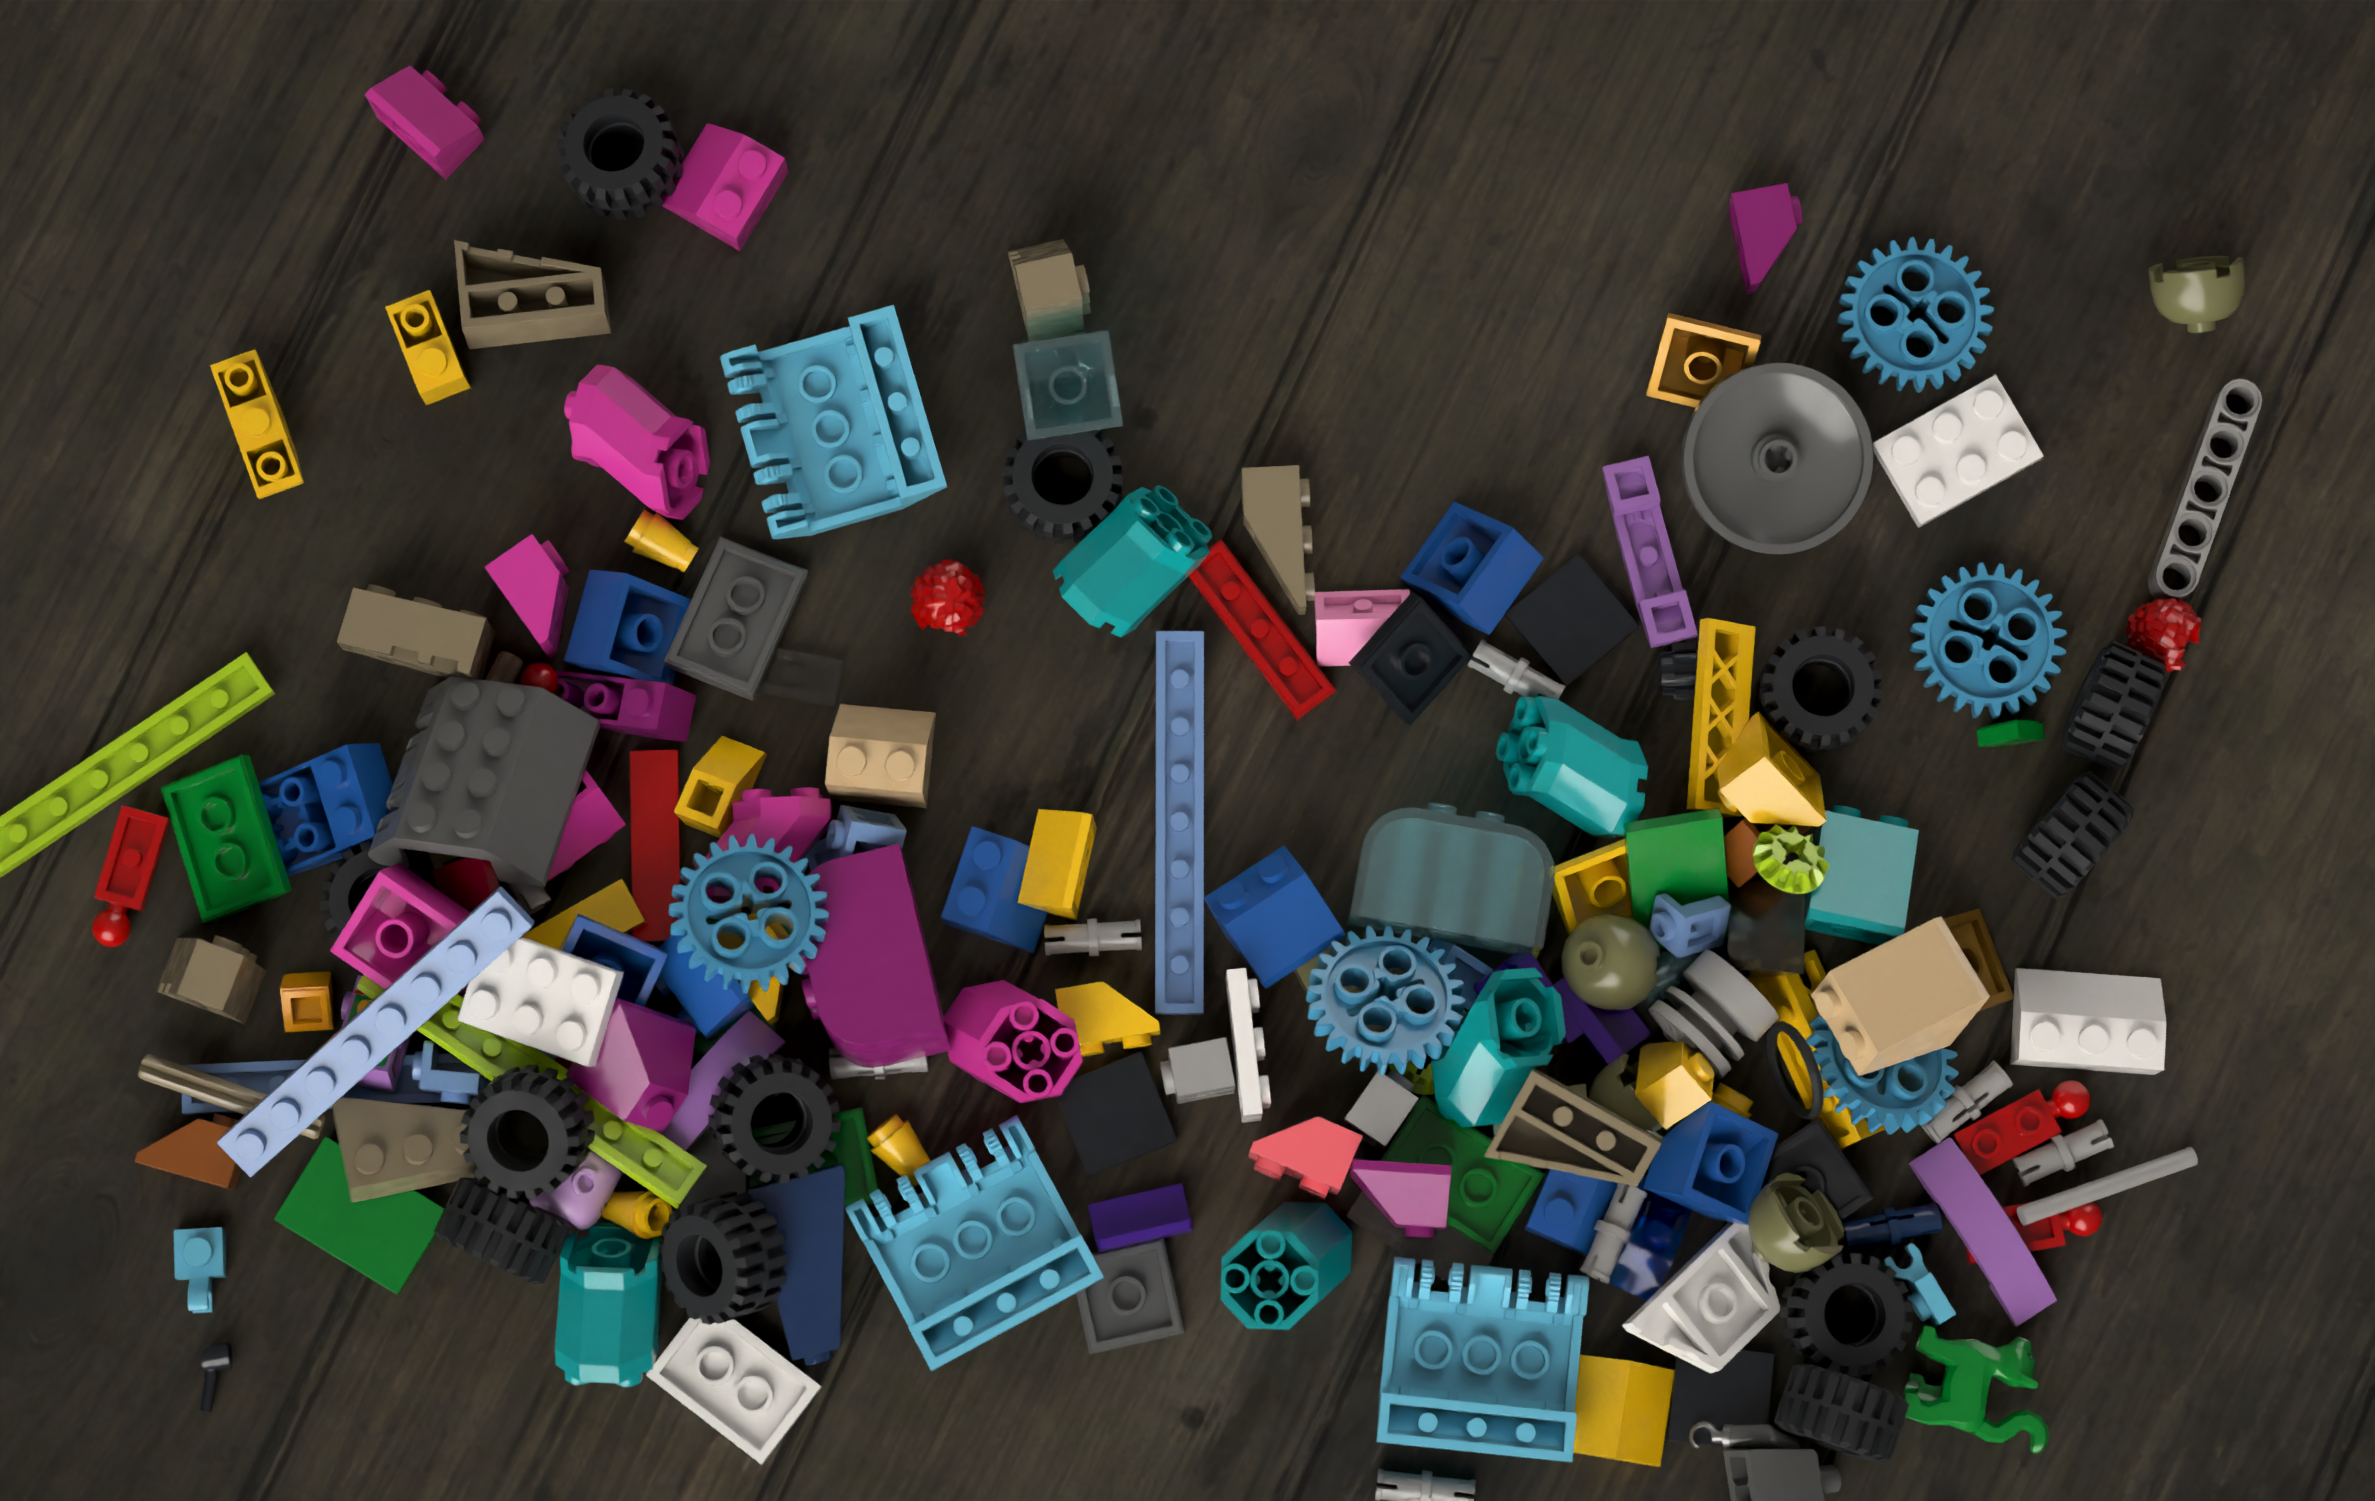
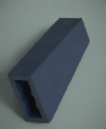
[748,1162,846,1365]

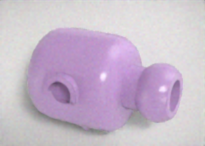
[529,1148,622,1230]

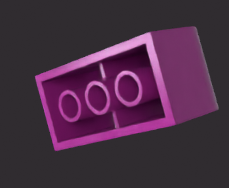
[801,843,951,1068]

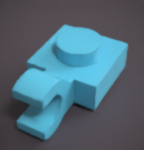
[174,1227,226,1313]
[1883,1243,1956,1326]

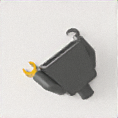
[1689,1421,1841,1501]

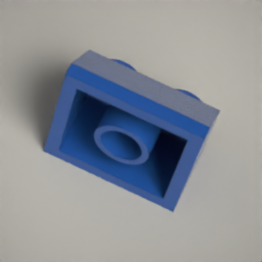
[1400,502,1544,635]
[564,570,692,685]
[941,826,1048,954]
[1204,845,1346,989]
[558,914,668,1007]
[655,935,755,1041]
[1643,1101,1778,1225]
[1523,1169,1647,1257]

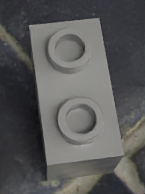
[1160,1037,1235,1104]
[1342,1070,1418,1153]

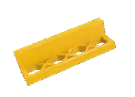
[1687,618,1755,819]
[1747,949,1885,1149]

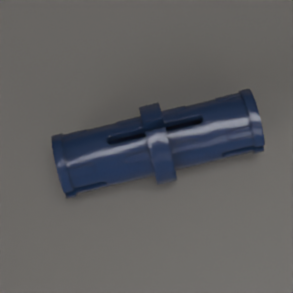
[1841,1202,1942,1251]

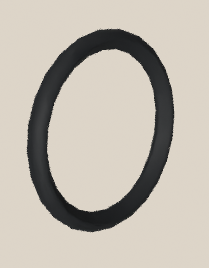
[1766,1021,1824,1119]

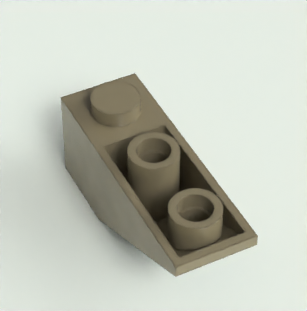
[1241,465,1315,615]

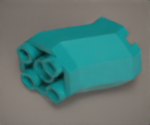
[1053,485,1212,637]
[1496,696,1648,839]
[1431,968,1566,1127]
[1220,1202,1352,1330]
[555,1222,663,1387]

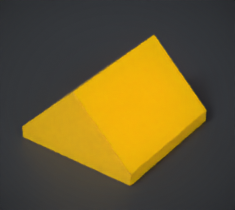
[1017,809,1097,920]
[1545,839,1632,935]
[1573,1355,1674,1467]

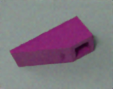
[554,670,696,742]

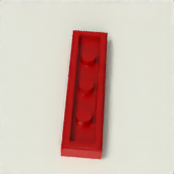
[1188,540,1336,721]
[630,750,681,943]

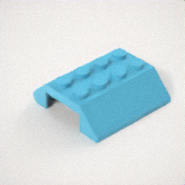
[720,305,947,539]
[845,1115,1104,1371]
[1376,1256,1589,1462]

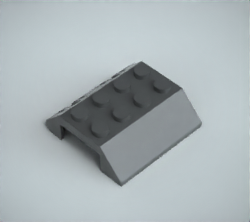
[368,676,600,887]

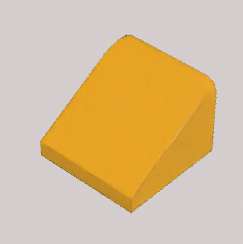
[280,971,334,1032]

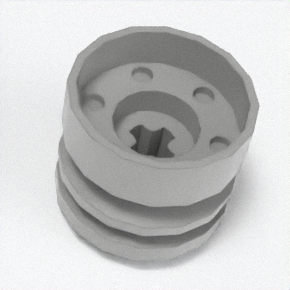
[1648,949,1779,1078]

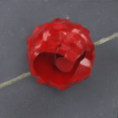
[910,559,985,636]
[2125,598,2202,672]

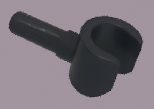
[200,1343,233,1412]

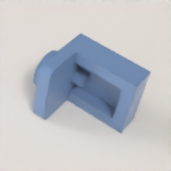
[413,1040,485,1105]

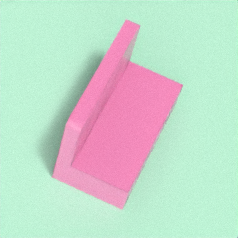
[1314,589,1410,666]

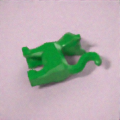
[1903,1324,2049,1454]

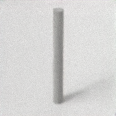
[2017,1147,2198,1226]

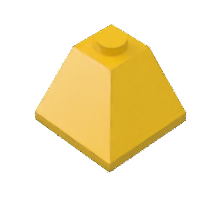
[1717,711,1827,826]

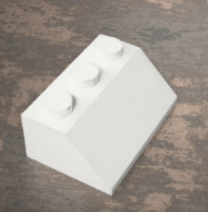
[2010,968,2166,1075]

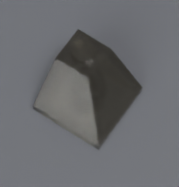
[1728,880,1805,979]

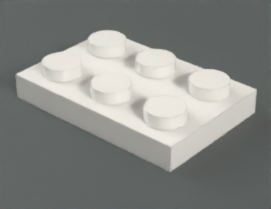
[1872,375,2044,528]
[458,937,623,1067]
[1225,968,1271,1123]
[646,1317,822,1465]

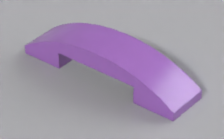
[1602,456,1698,648]
[657,1010,786,1153]
[1908,1137,2057,1327]

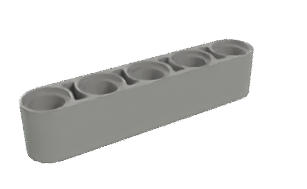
[2148,379,2262,600]

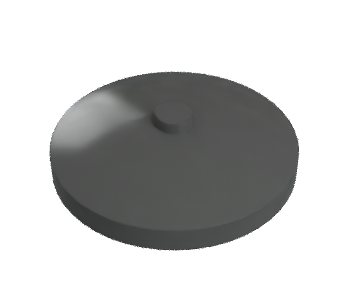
[1681,363,1873,554]

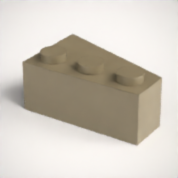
[337,584,497,680]
[1484,1068,1662,1186]
[332,1097,478,1203]

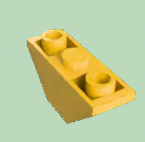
[210,349,304,499]

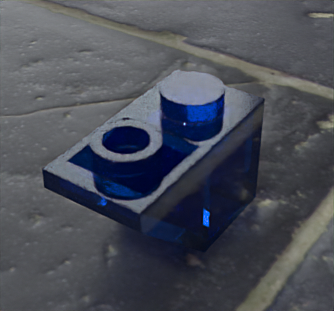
[1609,1190,1692,1301]

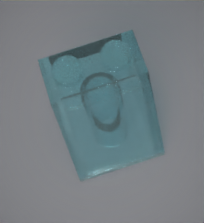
[1013,327,1123,440]

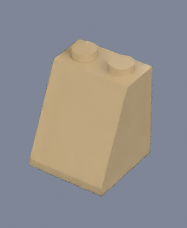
[825,704,936,808]
[1811,916,1990,1076]

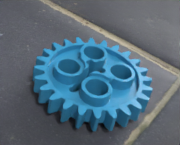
[1837,237,1994,393]
[1909,563,2067,719]
[668,834,829,993]
[1306,925,1465,1075]
[1806,1014,1958,1135]

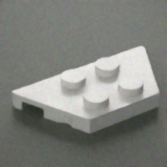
[1622,1222,1780,1373]

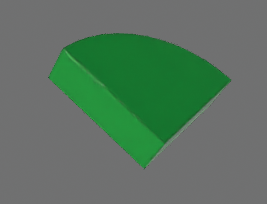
[1977,720,2045,747]

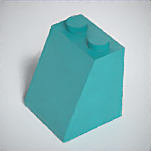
[1797,805,1919,946]

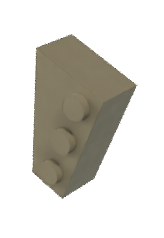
[1008,239,1091,342]
[454,240,611,349]
[156,935,266,1024]

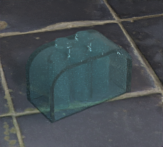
[1347,803,1555,958]

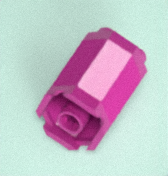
[564,365,710,520]
[695,788,832,904]
[944,980,1083,1103]

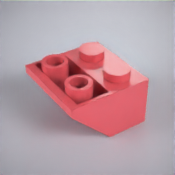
[1248,1116,1363,1200]

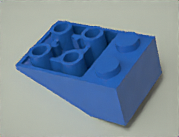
[259,743,393,876]

